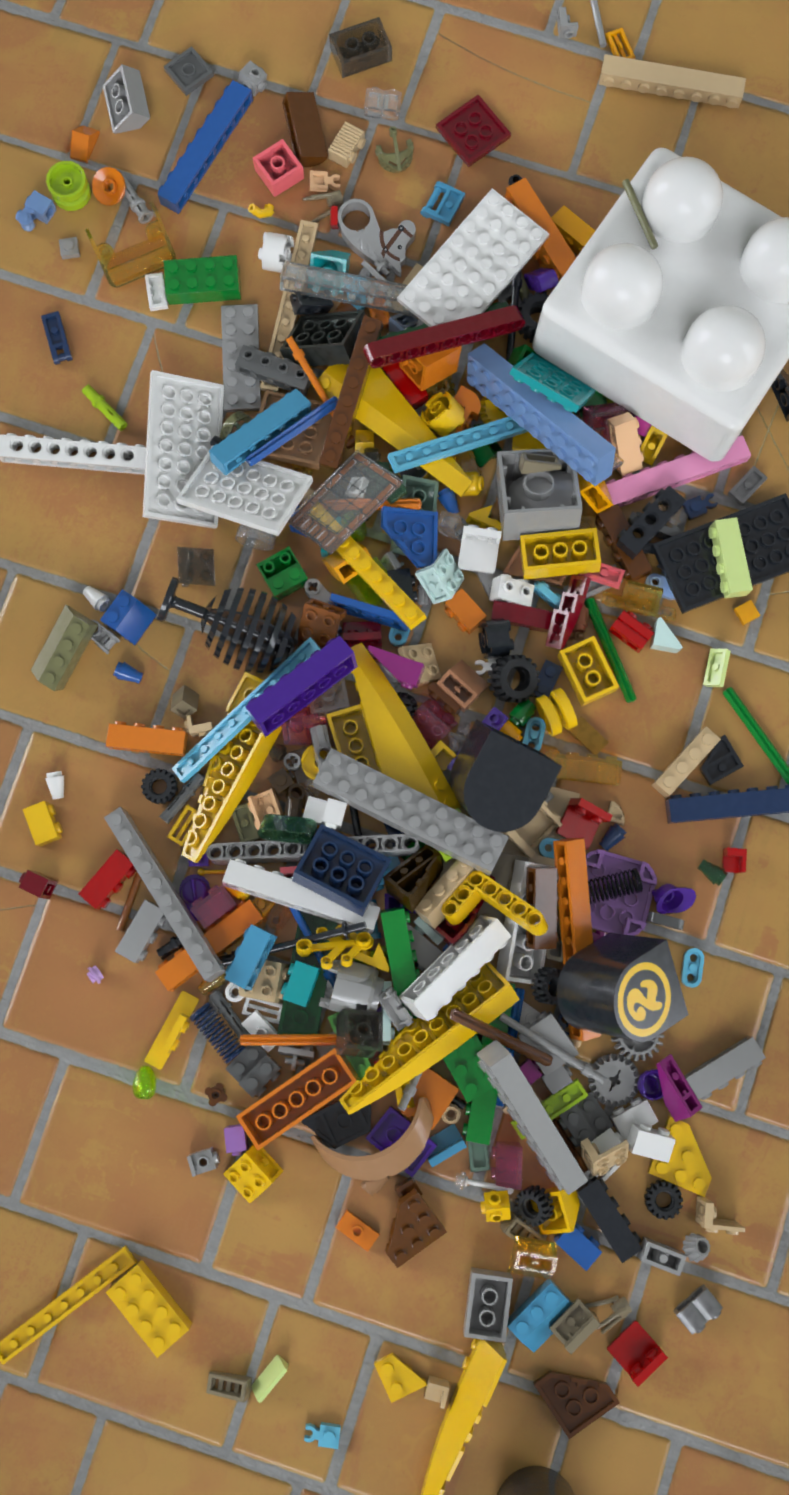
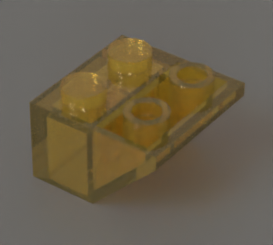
[507,1236,558,1280]

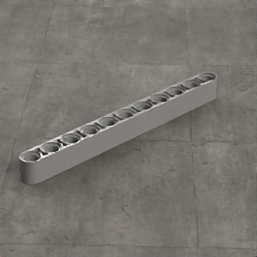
[206,834,420,865]

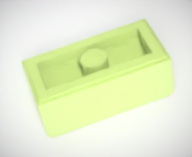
[251,1355,288,1403]

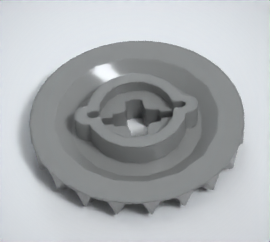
[588,1054,639,1107]

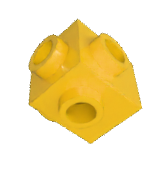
[480,1190,511,1222]

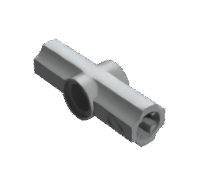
[309,725,331,770]

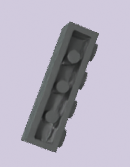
[235,345,311,397]

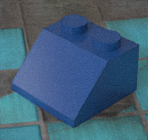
[100,589,157,645]

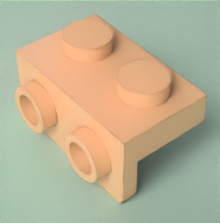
[247,789,287,833]

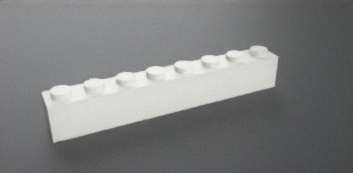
[222,859,380,934]

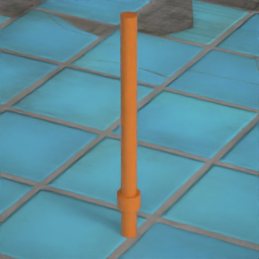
[286,336,351,436]

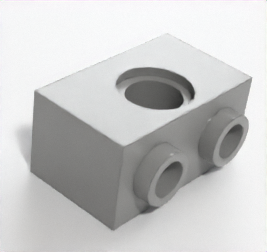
[637,1236,687,1276]

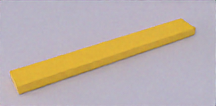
[0,1245,137,1365]

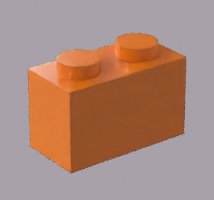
[444,588,487,634]

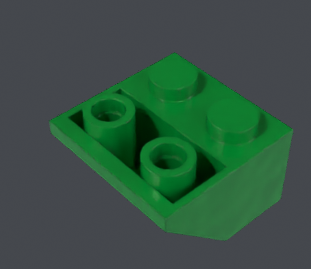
[256,546,308,602]

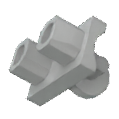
[358,260,392,292]
[278,1045,315,1071]

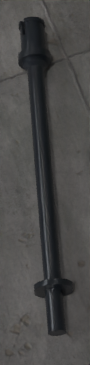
[218,921,367,967]

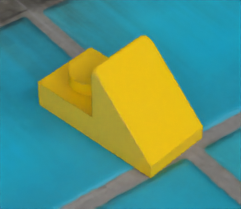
[355,430,374,468]
[464,505,501,531]
[354,942,390,972]

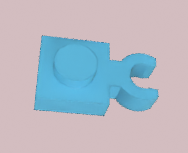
[304,1422,341,1449]

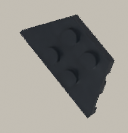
[301,1101,371,1149]

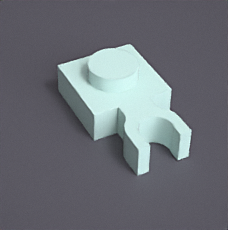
[413,917,443,945]

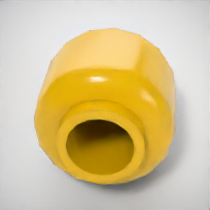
[463,471,484,496]

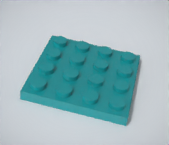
[509,352,596,413]

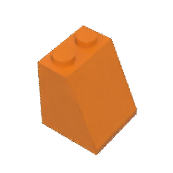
[399,346,462,391]

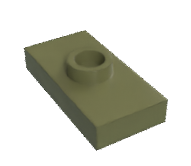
[232,802,261,842]

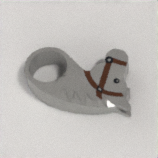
[338,199,416,277]

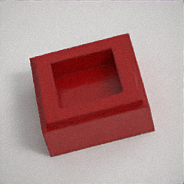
[330,206,338,229]

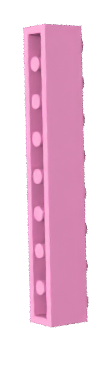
[606,435,751,508]

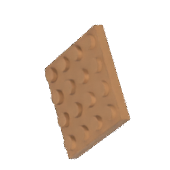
[258,390,332,470]

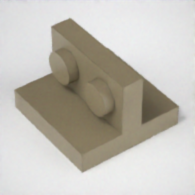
[549,1298,600,1354]

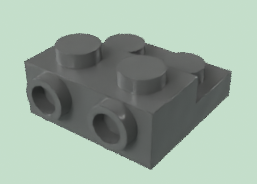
[226,1045,282,1098]
[558,1091,614,1148]

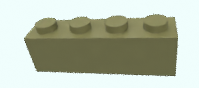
[31,605,98,691]

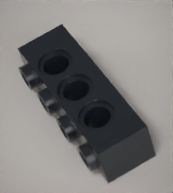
[616,486,686,560]

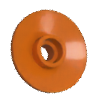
[92,167,126,206]

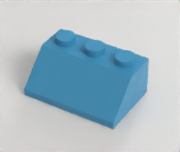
[507,1277,573,1352]

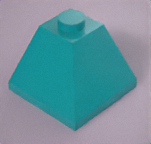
[307,250,351,296]

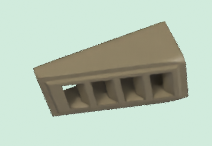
[519,452,561,474]
[500,1211,546,1255]
[206,1371,252,1402]

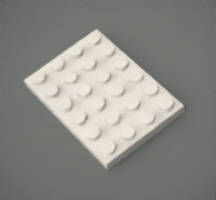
[176,445,313,536]

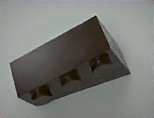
[383,844,443,913]

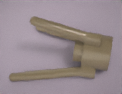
[303,190,343,223]
[585,1295,632,1334]

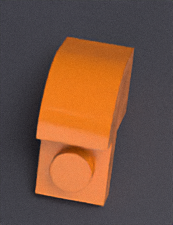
[454,385,481,432]

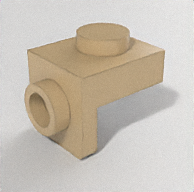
[184,715,214,738]

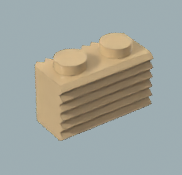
[328,121,366,168]

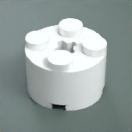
[258,232,294,274]

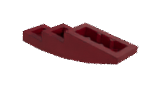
[545,575,591,650]
[491,600,553,633]

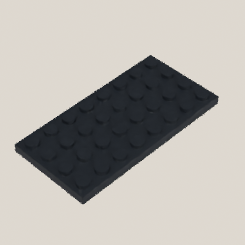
[651,493,789,614]

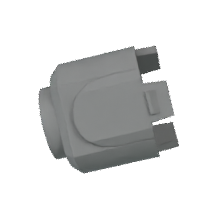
[319,959,384,1017]

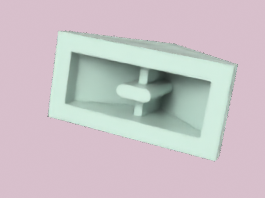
[650,617,683,653]

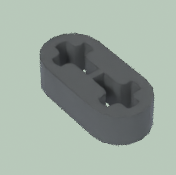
[646,911,685,930]

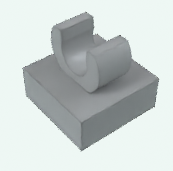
[378,551,404,574]

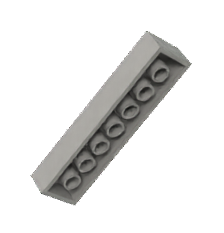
[476,1040,588,1195]

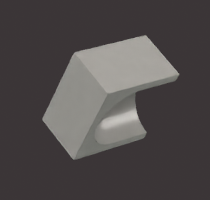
[496,448,583,541]

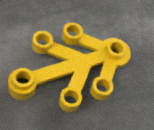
[296,925,374,970]

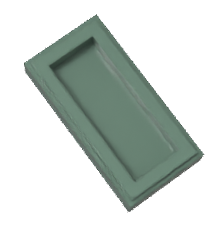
[467,1141,491,1172]

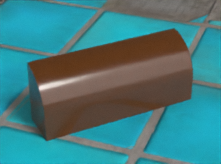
[282,92,328,167]

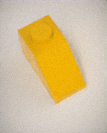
[640,425,668,466]

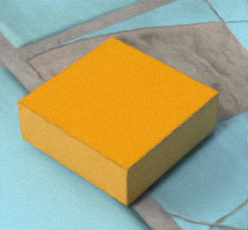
[734,600,761,626]

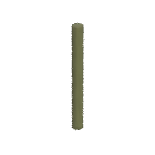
[622,179,658,250]

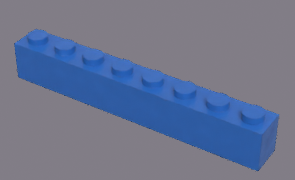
[157,80,253,214]

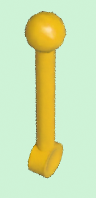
[197,868,226,876]

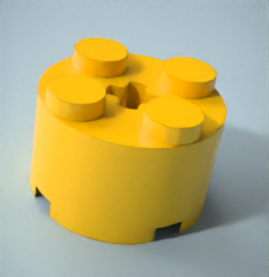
[421,391,465,437]

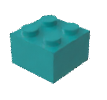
[281,960,321,1007]

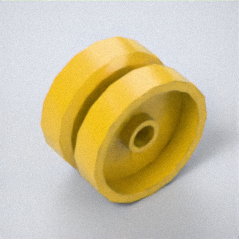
[535,688,578,737]

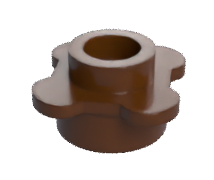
[205,1083,228,1106]

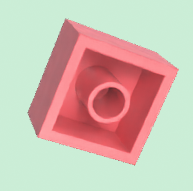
[253,139,304,197]

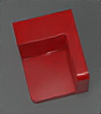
[722,847,747,873]

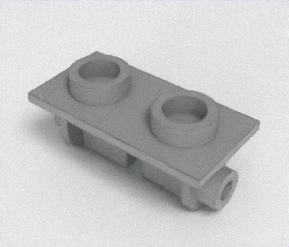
[376,986,413,1031]

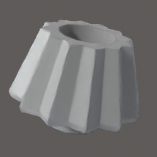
[682,1233,711,1263]

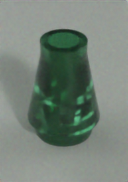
[697,859,728,886]

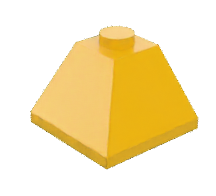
[531,1186,580,1235]

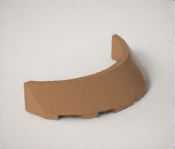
[310,1097,434,1181]

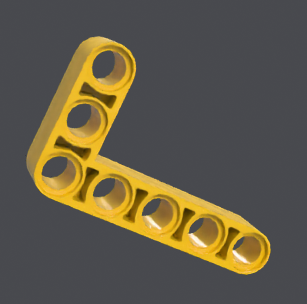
[441,871,548,936]

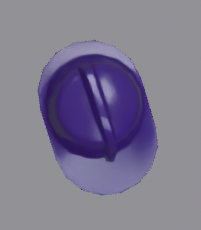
[179,874,212,921]
[652,883,696,914]

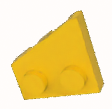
[374,1353,427,1403]

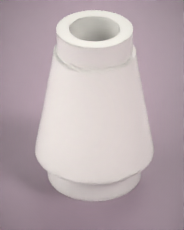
[83,586,111,612]
[45,771,64,799]

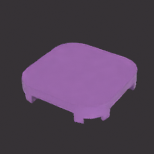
[586,849,657,936]

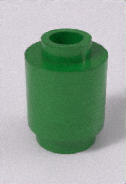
[509,700,536,727]

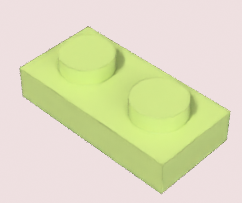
[703,648,731,687]

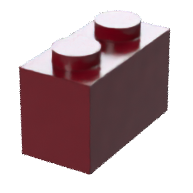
[18,870,58,899]

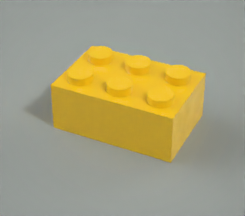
[557,636,619,707]

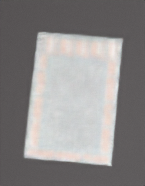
[288,450,404,554]

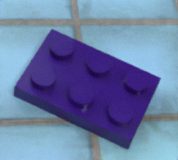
[366,1106,438,1177]

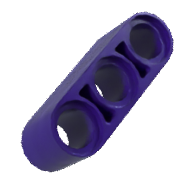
[524,267,559,292]

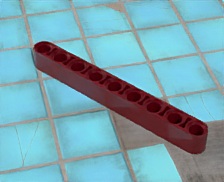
[363,305,525,369]

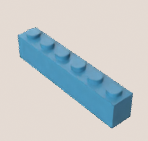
[209,389,311,476]

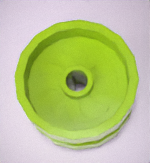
[46,161,91,211]

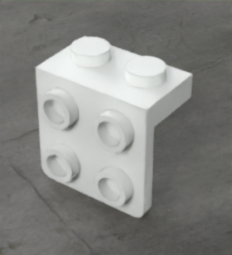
[458,524,502,574]

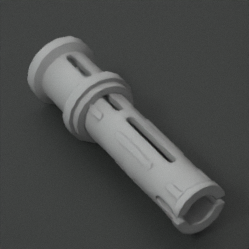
[121,173,153,224]

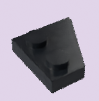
[700,735,744,786]

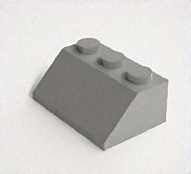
[102,64,150,134]

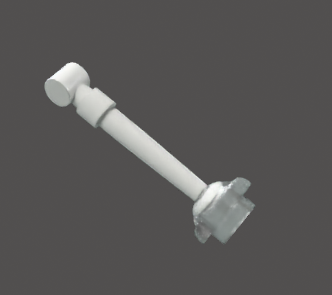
[455,1171,514,1194]

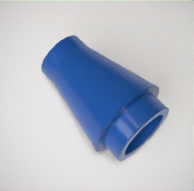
[438,488,460,516]
[113,662,144,684]

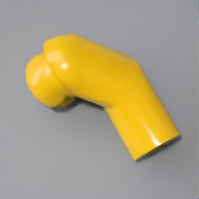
[248,203,274,219]

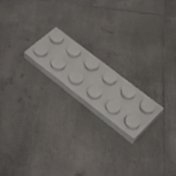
[221,304,261,412]

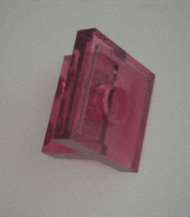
[282,707,327,746]

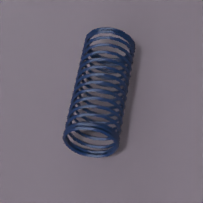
[189,1002,246,1064]

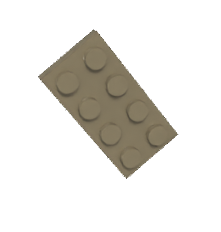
[476,852,529,926]

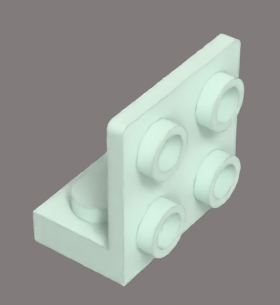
[415,548,464,604]

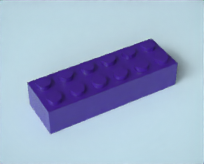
[245,635,358,737]

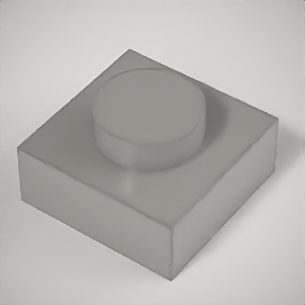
[59,237,80,260]

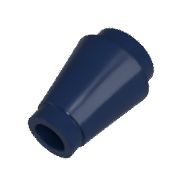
[599,822,627,852]

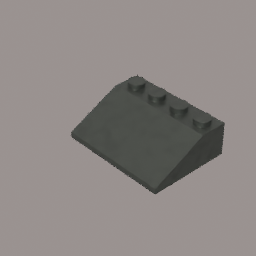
[280,310,365,367]

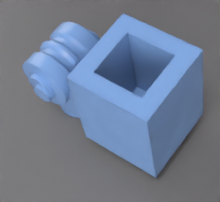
[15,190,57,232]

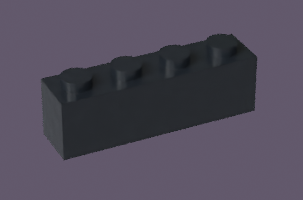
[576,1176,643,1263]

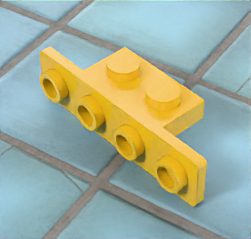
[144,991,199,1070]

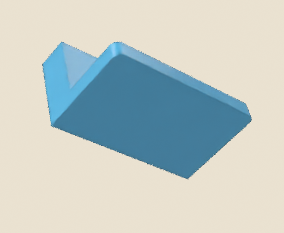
[428,1124,467,1167]

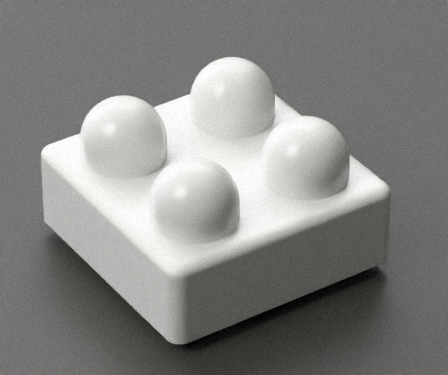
[532,148,789,461]

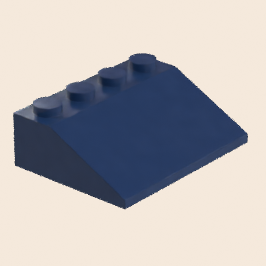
[292,824,392,917]

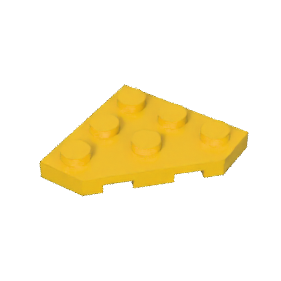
[647,1116,712,1197]

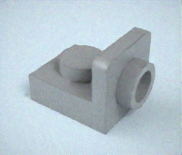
[556,7,579,39]

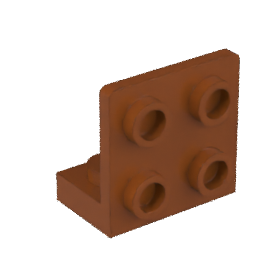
[298,598,347,648]

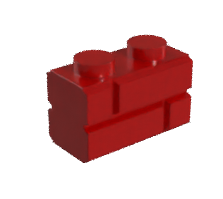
[609,610,655,653]

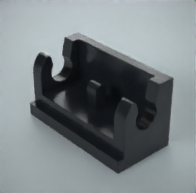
[289,291,334,315]

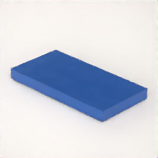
[330,593,409,632]

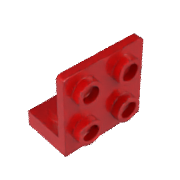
[556,798,613,849]
[607,1320,668,1387]

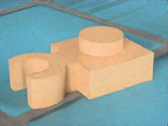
[309,170,340,192]

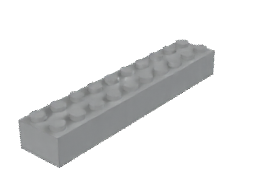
[313,748,509,876]

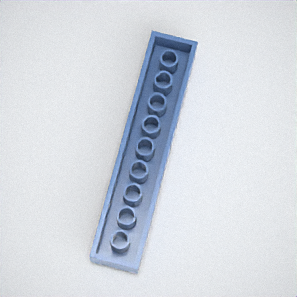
[467,343,616,486]

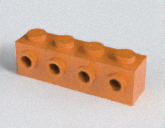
[106,721,188,757]

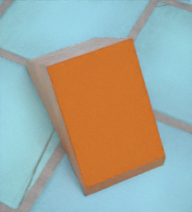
[70,125,100,164]

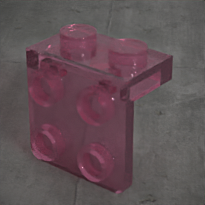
[412,699,458,750]

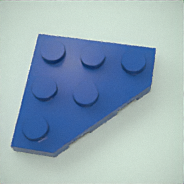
[381,506,438,568]

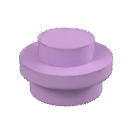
[87,965,104,984]

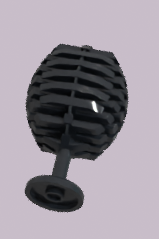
[157,577,298,673]

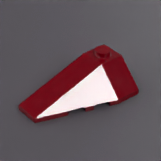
[429,873,496,946]

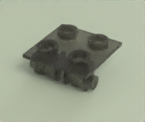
[177,547,215,587]

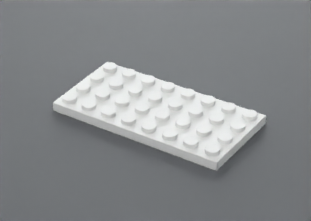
[397,188,549,327]
[143,370,224,529]

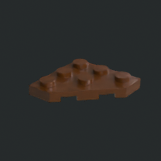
[385,1188,447,1268]
[533,1370,620,1439]

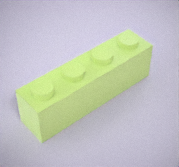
[708,517,753,599]

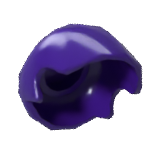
[637,1069,663,1101]

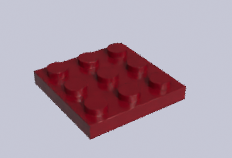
[436,95,511,168]

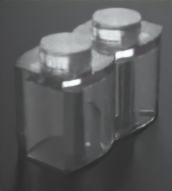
[364,87,402,120]

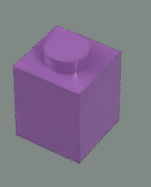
[224,1124,249,1156]

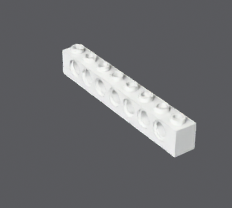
[0,433,146,475]

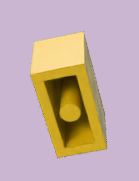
[22,801,63,847]

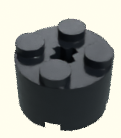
[478,618,514,659]

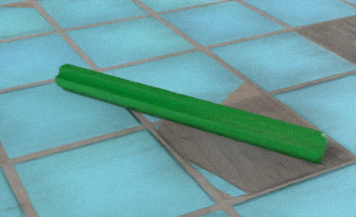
[584,598,637,703]
[723,687,789,784]

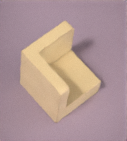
[424,1375,449,1409]

